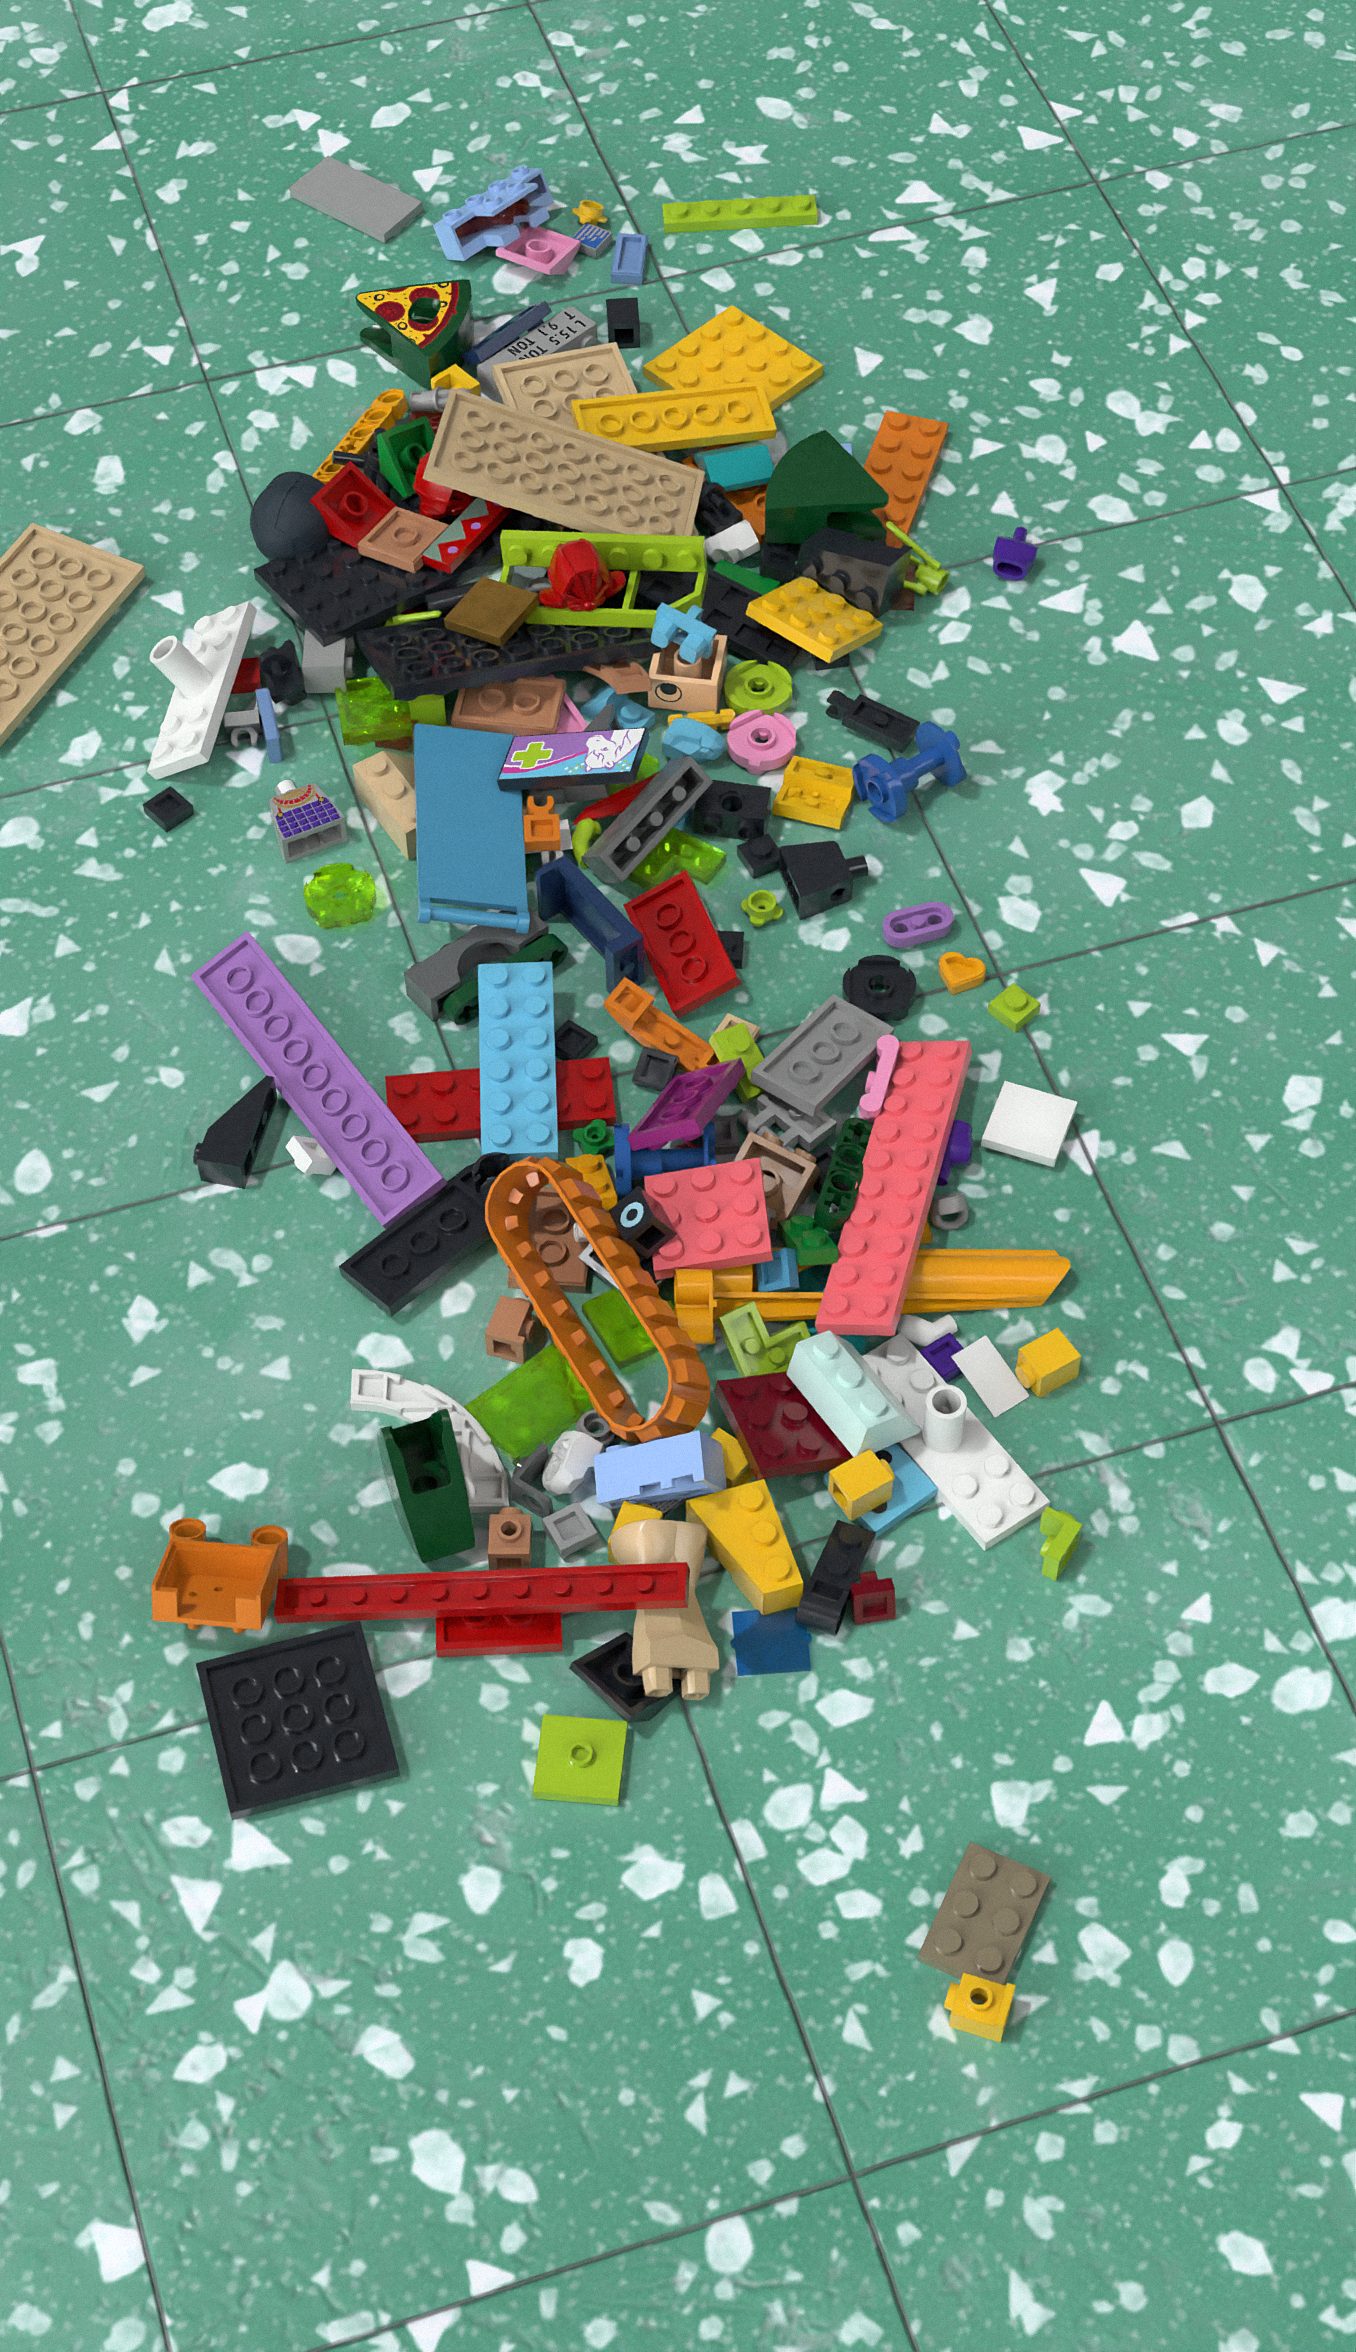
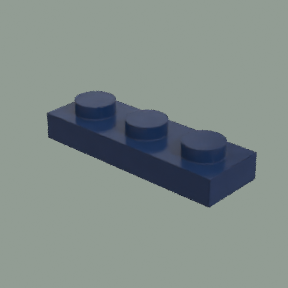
[461,301,552,366]

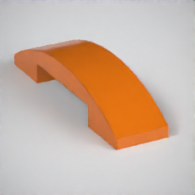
[603,977,720,1073]

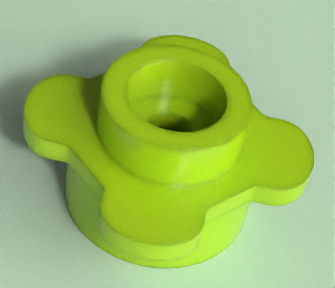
[741,890,783,927]

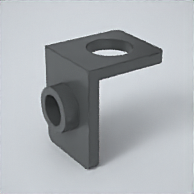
[510,1442,553,1518]

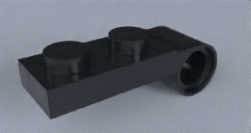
[795,1519,876,1637]

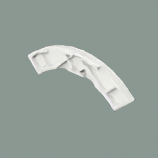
[350,1369,509,1513]

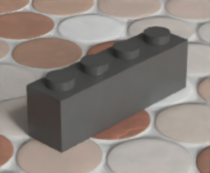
[581,756,713,883]

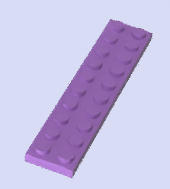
[190,930,448,1229]

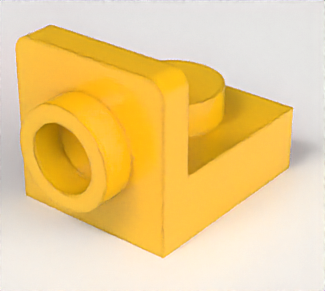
[431,364,481,397]

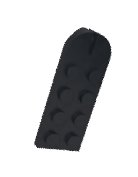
[339,1152,515,1317]

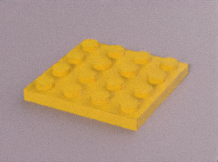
[643,305,824,411]

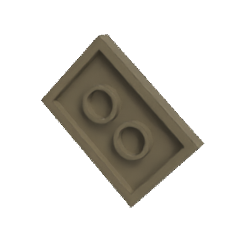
[918,1842,1051,1985]

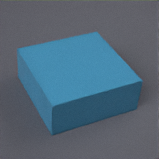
[755,1248,799,1292]

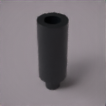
[425,581,478,617]

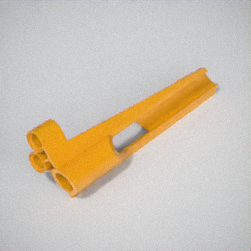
[674,1248,1071,1344]

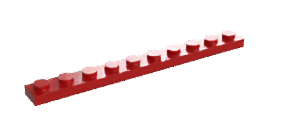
[274,1562,690,1624]

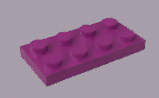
[627,1057,746,1151]

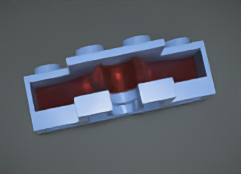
[433,165,554,261]

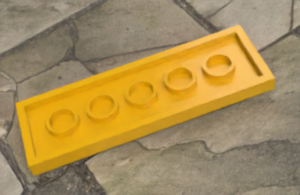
[570,380,777,453]

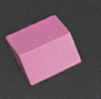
[496,222,581,275]

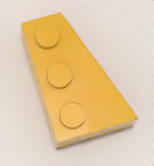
[686,1479,803,1618]

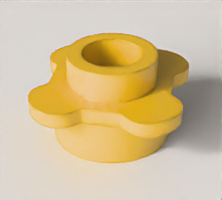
[572,200,608,226]

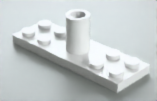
[147,601,257,780]
[862,1333,1050,1551]

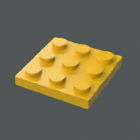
[745,577,884,663]

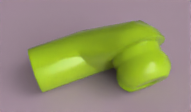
[571,818,602,868]

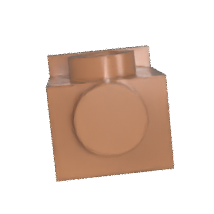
[485,1296,536,1365]
[488,1507,532,1570]

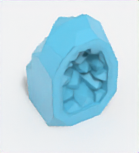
[662,718,725,763]

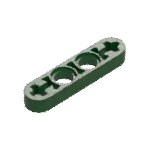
[443,933,568,1025]
[814,1117,873,1232]

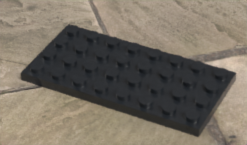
[253,494,553,647]
[356,592,662,701]

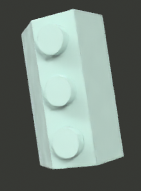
[786,1330,921,1457]

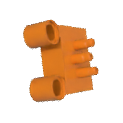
[151,1518,288,1634]

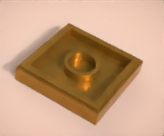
[444,576,540,647]

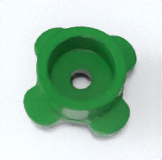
[572,1119,615,1156]

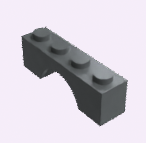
[404,907,548,1022]

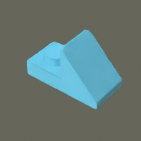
[579,685,655,730]

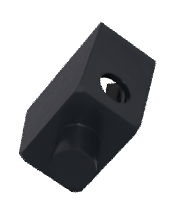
[779,841,868,920]

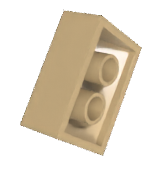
[352,751,417,861]

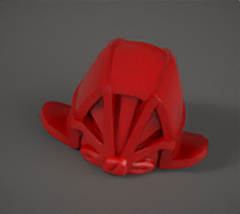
[413,451,476,519]
[539,538,626,612]

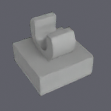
[223,710,262,748]

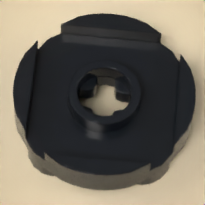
[842,955,916,1022]

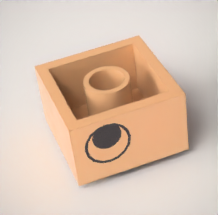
[648,630,727,713]

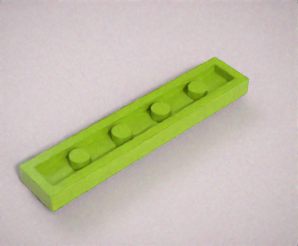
[662,195,818,234]

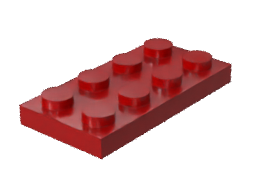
[623,870,742,1019]

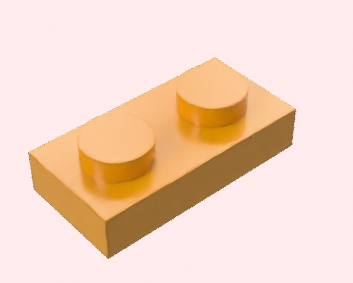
[565,1154,617,1211]

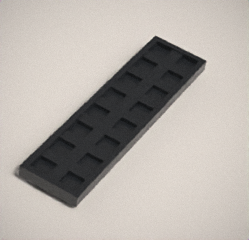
[562,527,803,670]

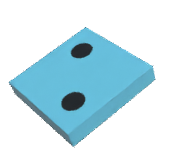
[823,1443,938,1539]

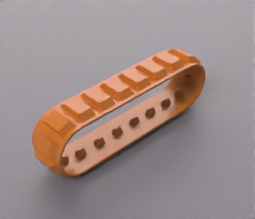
[485,1156,710,1444]

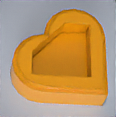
[938,952,986,995]

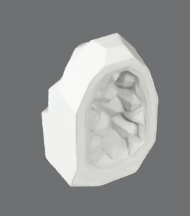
[705,519,761,564]
[542,1431,605,1496]

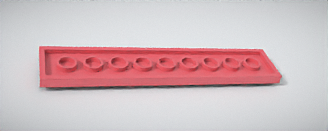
[815,1041,973,1336]

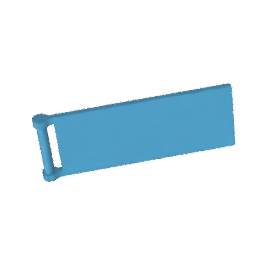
[413,723,530,934]

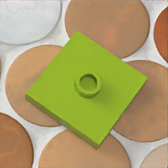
[532,1714,628,1806]

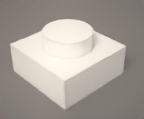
[286,1136,337,1175]

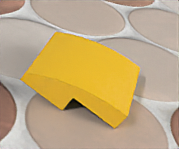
[772,755,856,830]

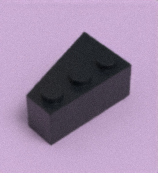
[796,526,913,619]

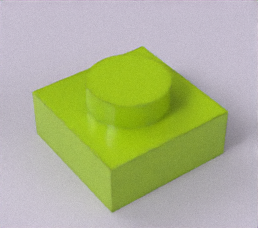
[988,983,1041,1033]

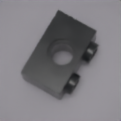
[694,780,772,841]

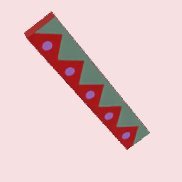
[422,497,513,574]

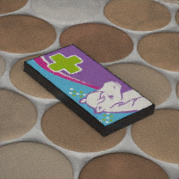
[497,727,650,791]

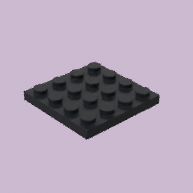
[196,1621,400,1821]

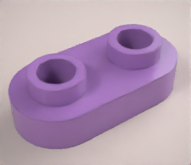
[882,902,953,948]

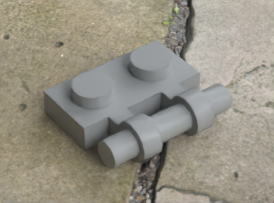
[738,1091,837,1153]

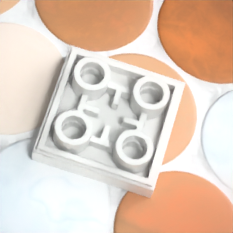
[981,1081,1077,1167]

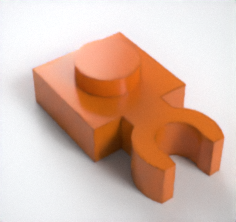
[523,796,561,852]

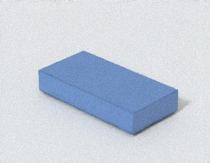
[611,233,648,285]
[255,688,283,764]

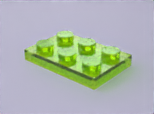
[334,676,413,746]
[464,1342,594,1467]

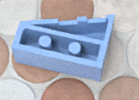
[593,1430,727,1510]

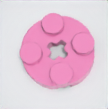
[727,710,796,775]

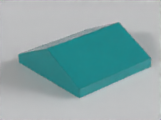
[694,441,774,492]

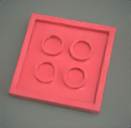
[644,1157,774,1280]

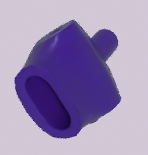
[992,527,1038,581]
[936,1120,973,1186]

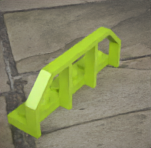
[499,530,708,628]

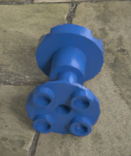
[852,721,967,823]
[614,1122,716,1200]

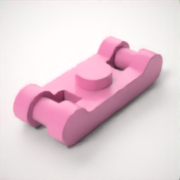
[859,1035,899,1125]

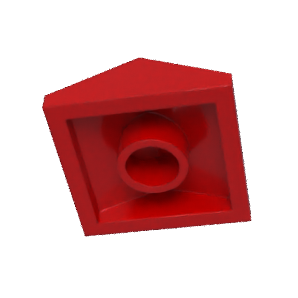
[309,461,396,549]

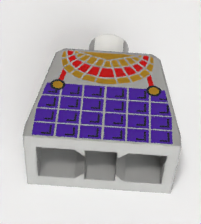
[269,780,348,864]

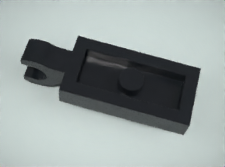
[826,690,920,753]

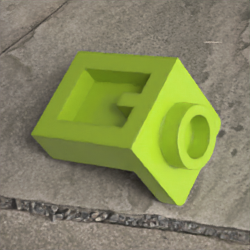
[1039,1507,1083,1581]

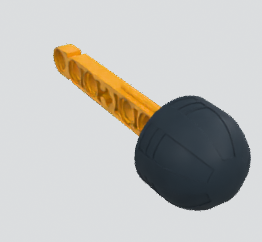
[250,389,409,560]

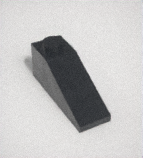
[193,1075,278,1189]

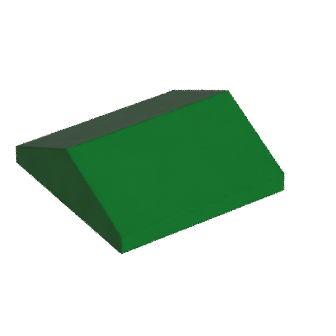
[377,416,435,498]

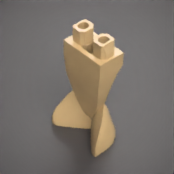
[610,1519,720,1700]

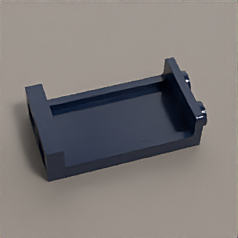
[536,855,645,994]

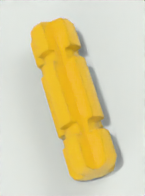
[668,708,736,731]

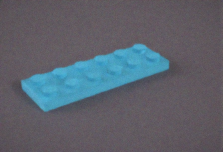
[478,962,558,1161]

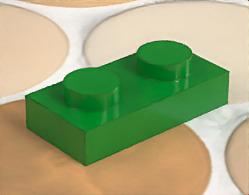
[777,1215,838,1266]

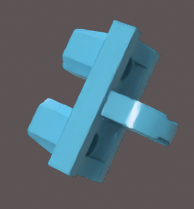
[650,603,717,664]

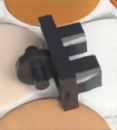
[694,481,743,536]
[260,639,307,706]

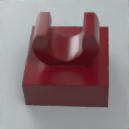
[851,1571,896,1625]

